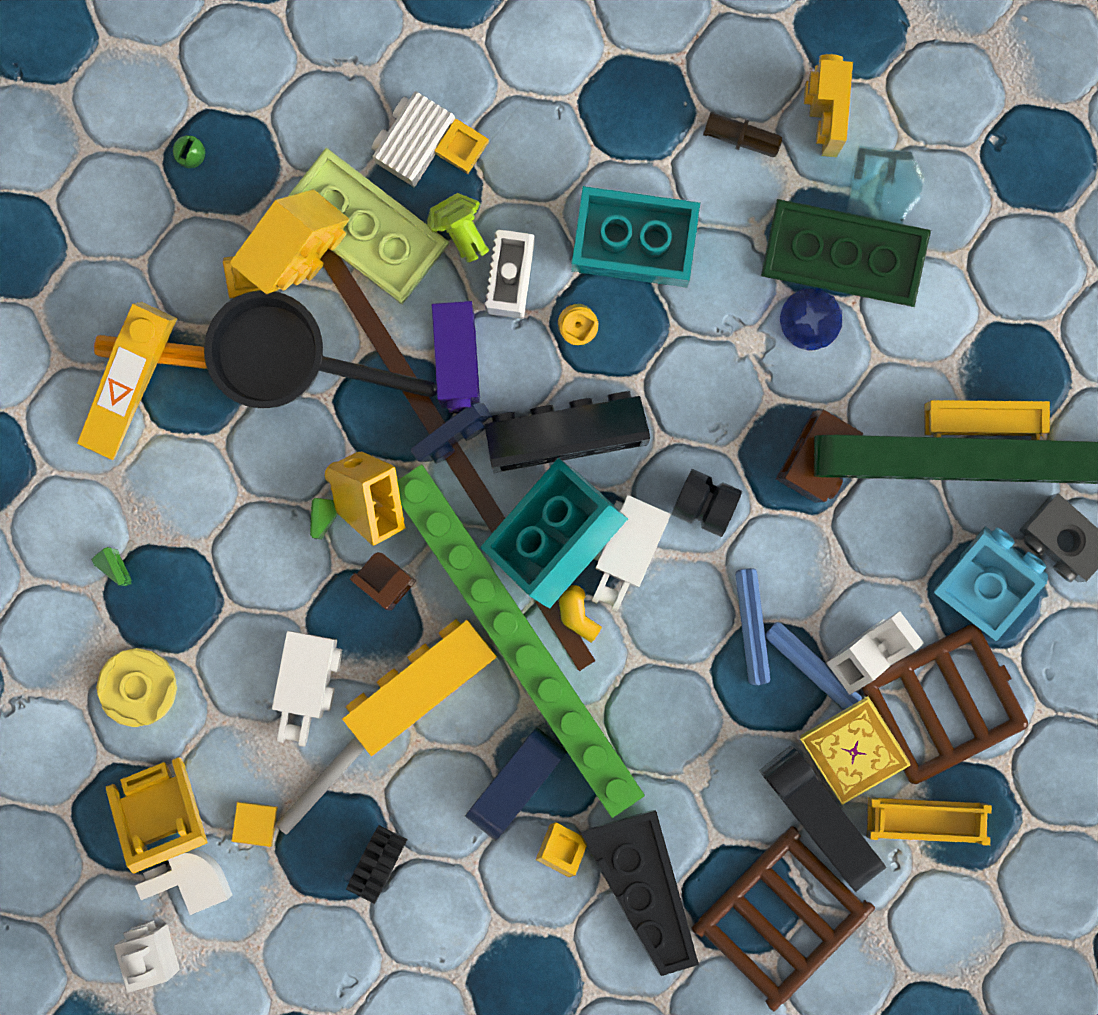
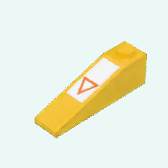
[77,302,178,460]

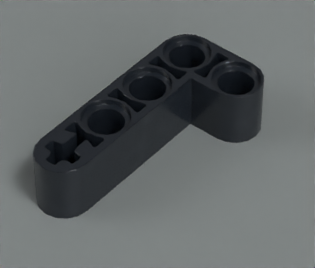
[759,746,887,892]

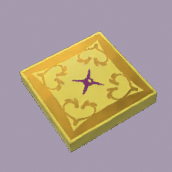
[800,696,910,805]

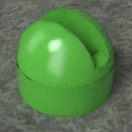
[173,135,205,168]

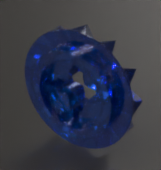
[780,288,842,351]

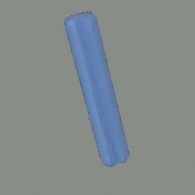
[735,568,770,685]
[765,622,862,710]

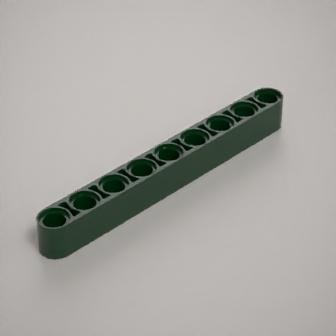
[814,435,1098,484]

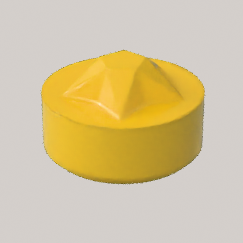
[558,304,598,345]

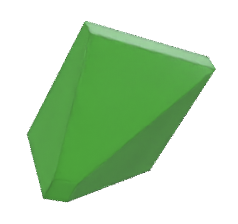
[310,498,338,540]
[91,547,132,586]

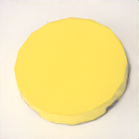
[96,648,177,727]

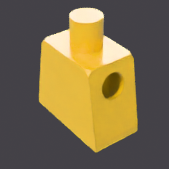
[324,451,405,546]

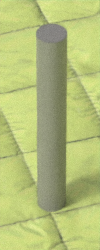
[276,736,365,835]

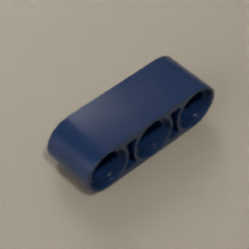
[465,727,567,841]

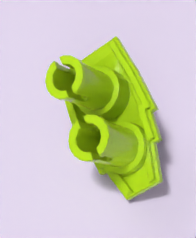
[427,193,489,262]

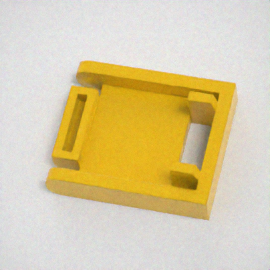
[106,757,208,874]

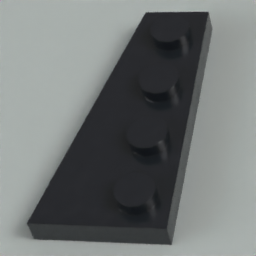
[578,810,699,976]

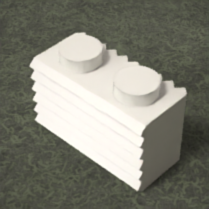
[371,91,455,187]
[484,230,535,319]

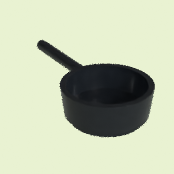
[204,290,437,408]

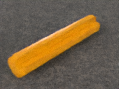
[94,335,207,369]

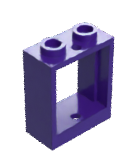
[432,301,480,414]

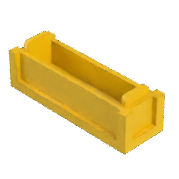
[924,400,1050,440]
[866,797,992,845]

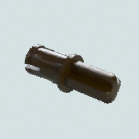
[703,111,782,157]

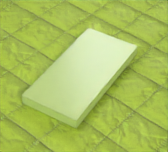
[288,148,450,305]

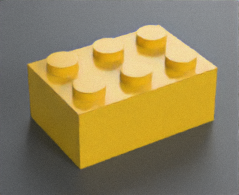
[229,189,350,294]

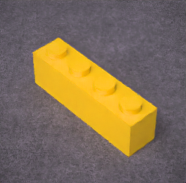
[342,619,497,757]

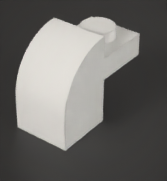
[826,611,924,695]
[135,849,233,915]

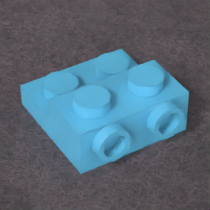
[934,526,1048,641]

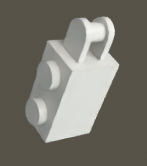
[592,495,671,612]
[272,631,342,747]
[114,921,180,993]

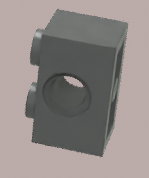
[1019,493,1098,583]

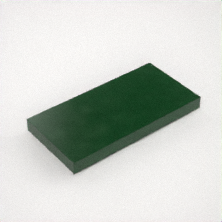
[761,199,931,307]

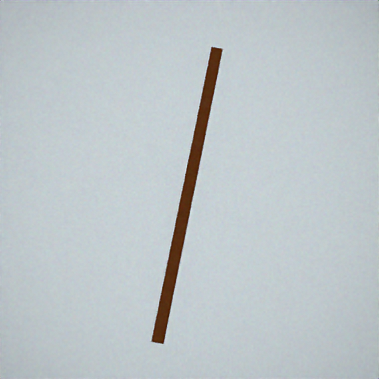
[320,248,596,671]

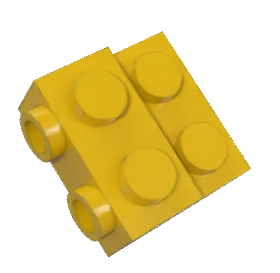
[804,54,853,157]

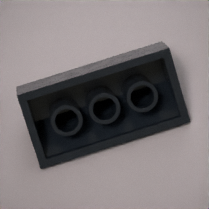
[484,391,650,473]

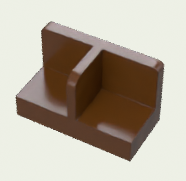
[350,552,417,611]

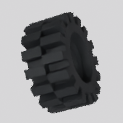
[346,825,407,904]

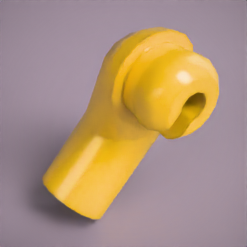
[559,585,602,643]

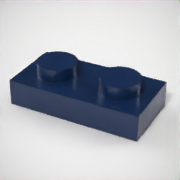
[410,403,492,464]

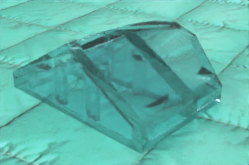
[847,146,924,224]

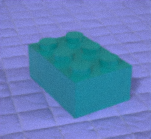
[571,186,701,288]
[480,458,628,608]

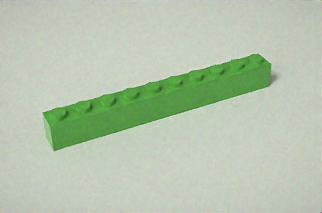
[397,464,645,818]

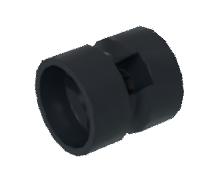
[671,469,742,537]

